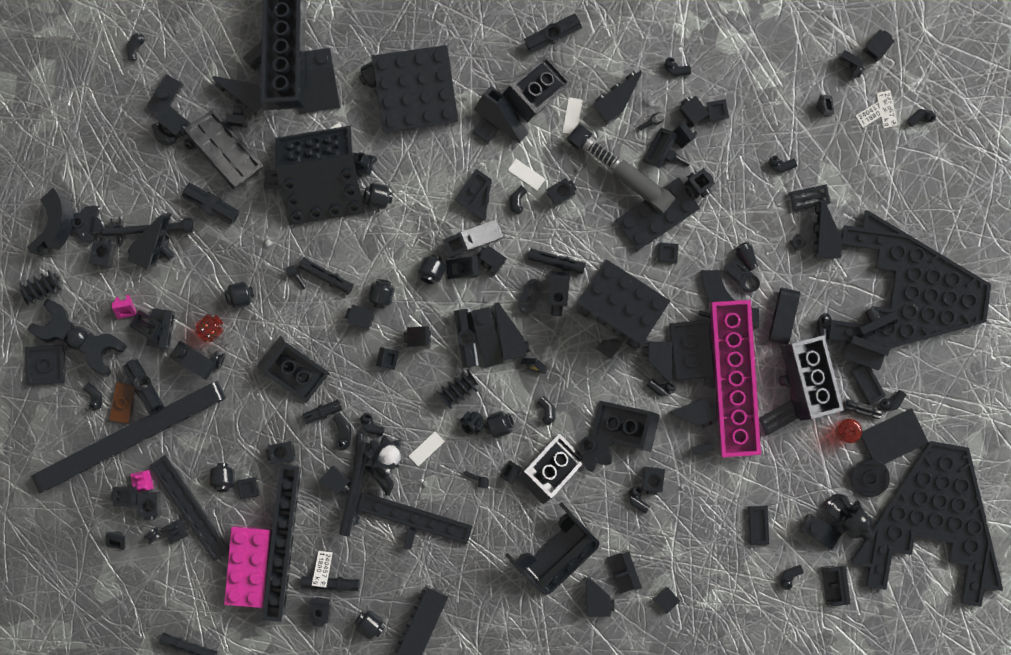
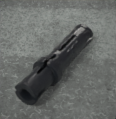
[528,248,586,274]
[298,257,354,295]
[301,576,360,592]
[159,632,218,655]

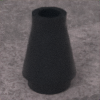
[735,241,759,271]

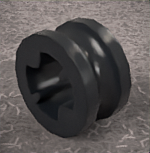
[211,351,226,370]
[143,526,163,545]

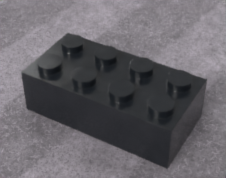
[780,335,844,421]

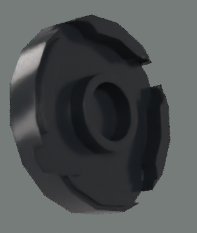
[851,458,890,497]

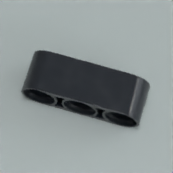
[769,287,800,345]

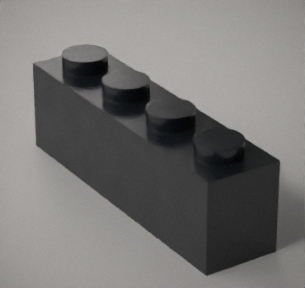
[394,586,449,655]

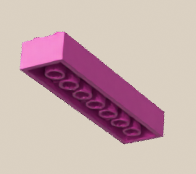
[709,300,761,457]

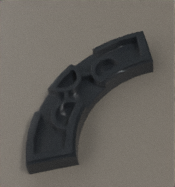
[701,270,759,328]

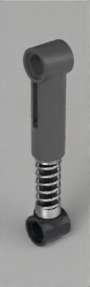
[566,124,675,214]

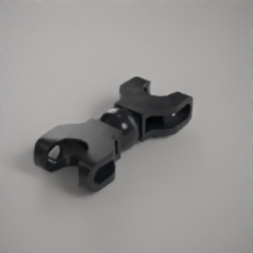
[27,299,127,377]

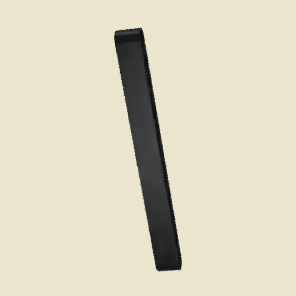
[31,381,227,493]

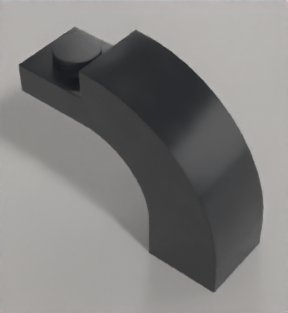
[27,187,74,256]

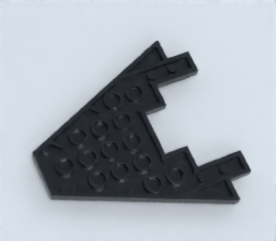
[828,210,991,360]
[851,441,1003,607]

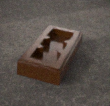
[109,382,135,424]

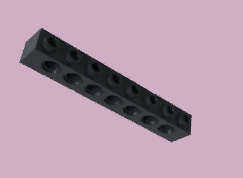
[262,464,302,622]

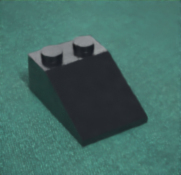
[302,48,340,113]
[502,54,572,123]
[257,335,329,403]
[591,401,660,452]
[517,433,583,504]

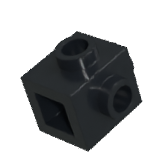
[685,168,715,199]

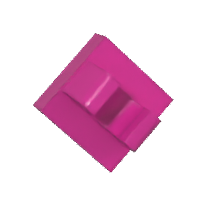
[112,295,136,319]
[130,470,154,492]

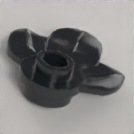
[72,205,107,243]
[580,436,612,472]

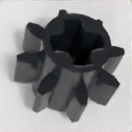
[460,411,485,435]

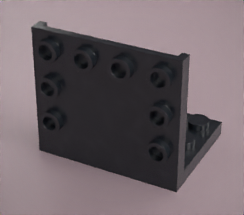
[275,125,365,225]
[575,259,671,349]

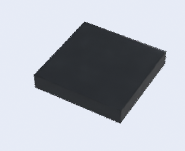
[25,345,66,385]

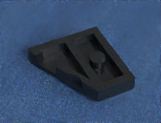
[454,169,492,221]

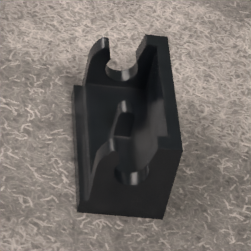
[821,564,851,606]

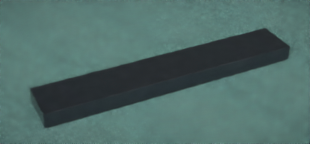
[150,454,230,561]
[357,492,473,544]

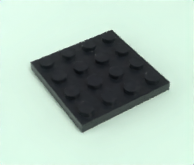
[371,45,458,132]

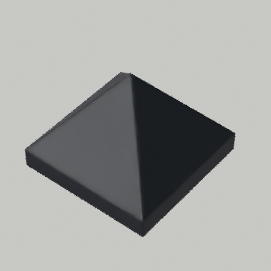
[816,95,834,115]
[106,531,126,550]

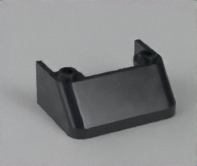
[505,502,599,595]

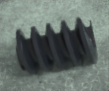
[19,270,64,306]
[436,369,478,409]

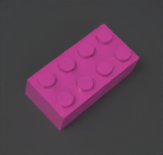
[224,525,272,608]

